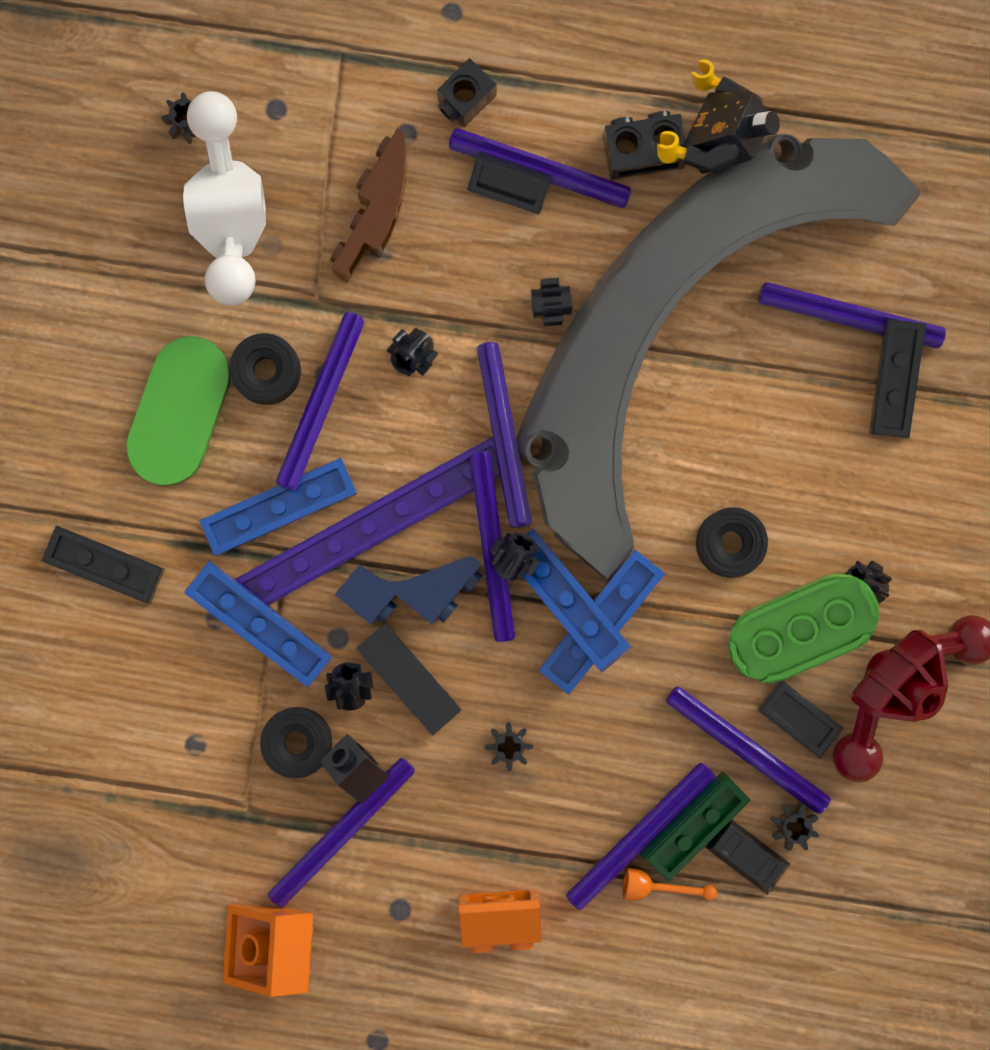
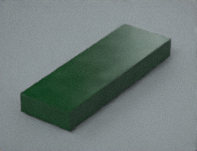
[640,771,751,883]

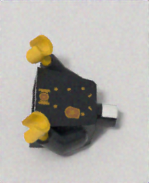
[657,59,780,174]

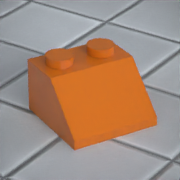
[459,889,541,953]
[222,904,313,997]

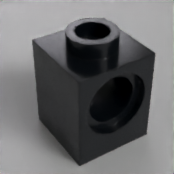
[437,58,497,127]
[319,734,390,804]

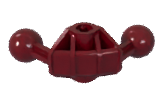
[833,615,990,783]

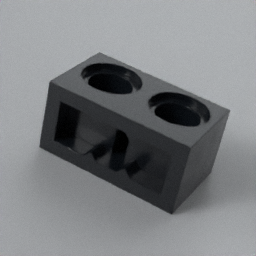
[603,111,686,180]

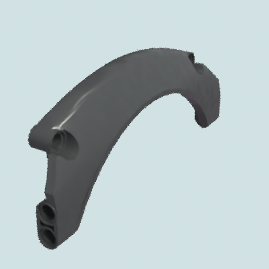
[516,134,920,580]

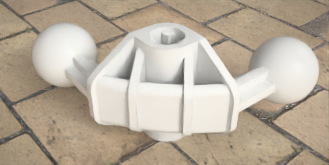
[183,91,266,306]

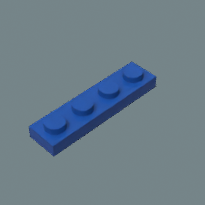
[199,458,357,557]
[524,528,632,673]
[538,550,665,695]
[184,560,332,688]

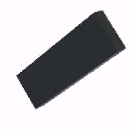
[869,319,926,439]
[41,526,165,604]
[356,623,462,736]

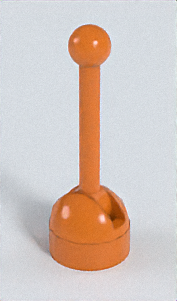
[623,868,717,901]

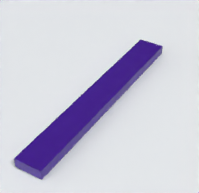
[234,436,500,606]

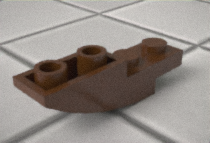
[330,129,407,283]

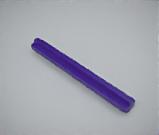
[449,128,631,208]
[758,282,946,349]
[276,312,364,491]
[477,342,532,528]
[470,451,515,642]
[666,686,831,814]
[268,758,415,908]
[566,763,715,910]

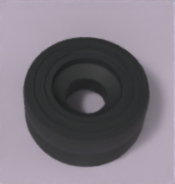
[229,333,301,405]
[696,507,768,578]
[260,707,332,779]

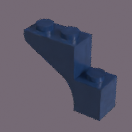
[335,557,483,625]

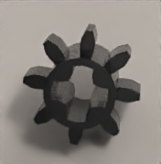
[161,92,195,144]
[531,277,572,326]
[387,328,438,377]
[490,532,540,581]
[844,560,892,604]
[324,662,374,711]
[485,722,533,771]
[770,803,819,851]

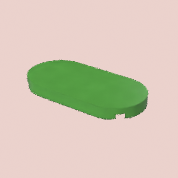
[127,336,231,486]
[728,573,879,683]

